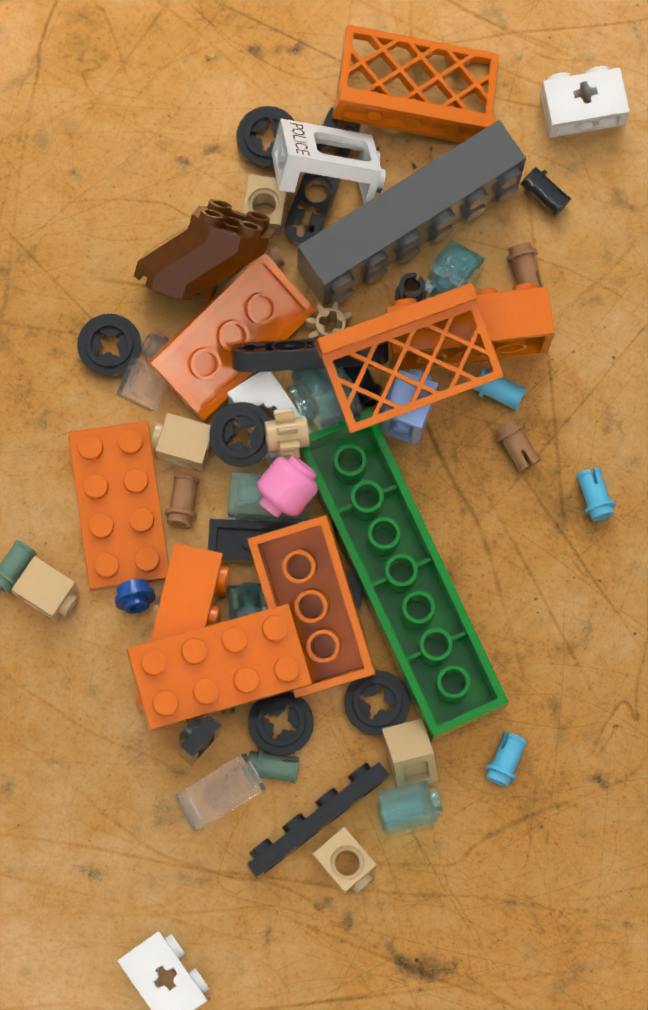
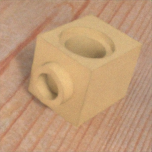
[242,174,288,237]
[151,413,211,472]
[11,556,79,623]
[382,718,439,791]
[312,827,377,894]

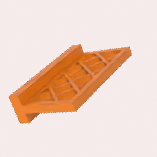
[332,24,499,143]
[314,282,504,434]

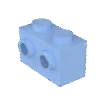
[379,369,438,446]

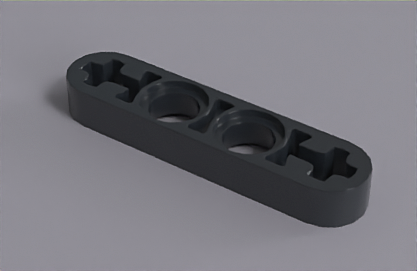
[285,106,361,248]
[231,339,389,372]

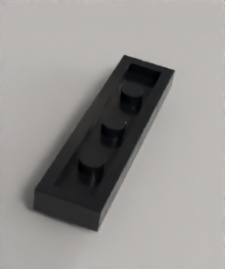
[247,762,389,880]

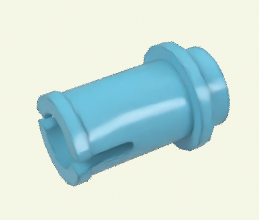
[473,367,527,411]
[576,467,616,521]
[485,732,528,787]

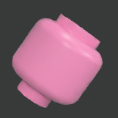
[257,455,318,518]

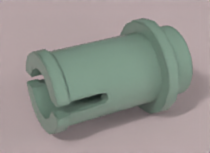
[0,540,37,594]
[246,748,299,783]

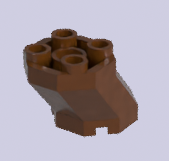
[134,199,275,301]

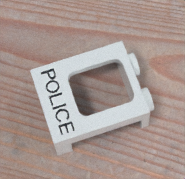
[271,118,386,204]

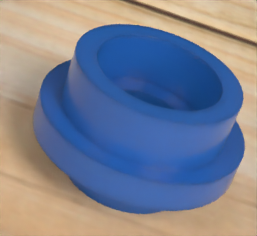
[115,579,156,614]

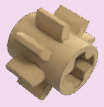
[306,302,353,339]
[264,408,310,459]

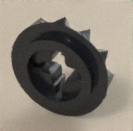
[236,106,295,168]
[77,314,141,377]
[209,402,271,468]
[344,670,410,736]
[248,691,314,756]

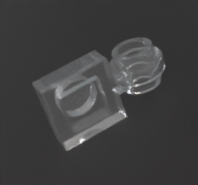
[116,333,169,412]

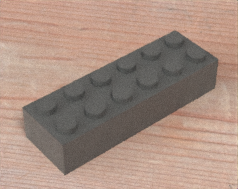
[297,120,526,307]

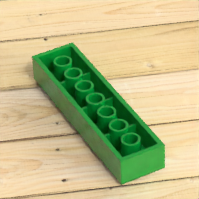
[299,408,509,742]

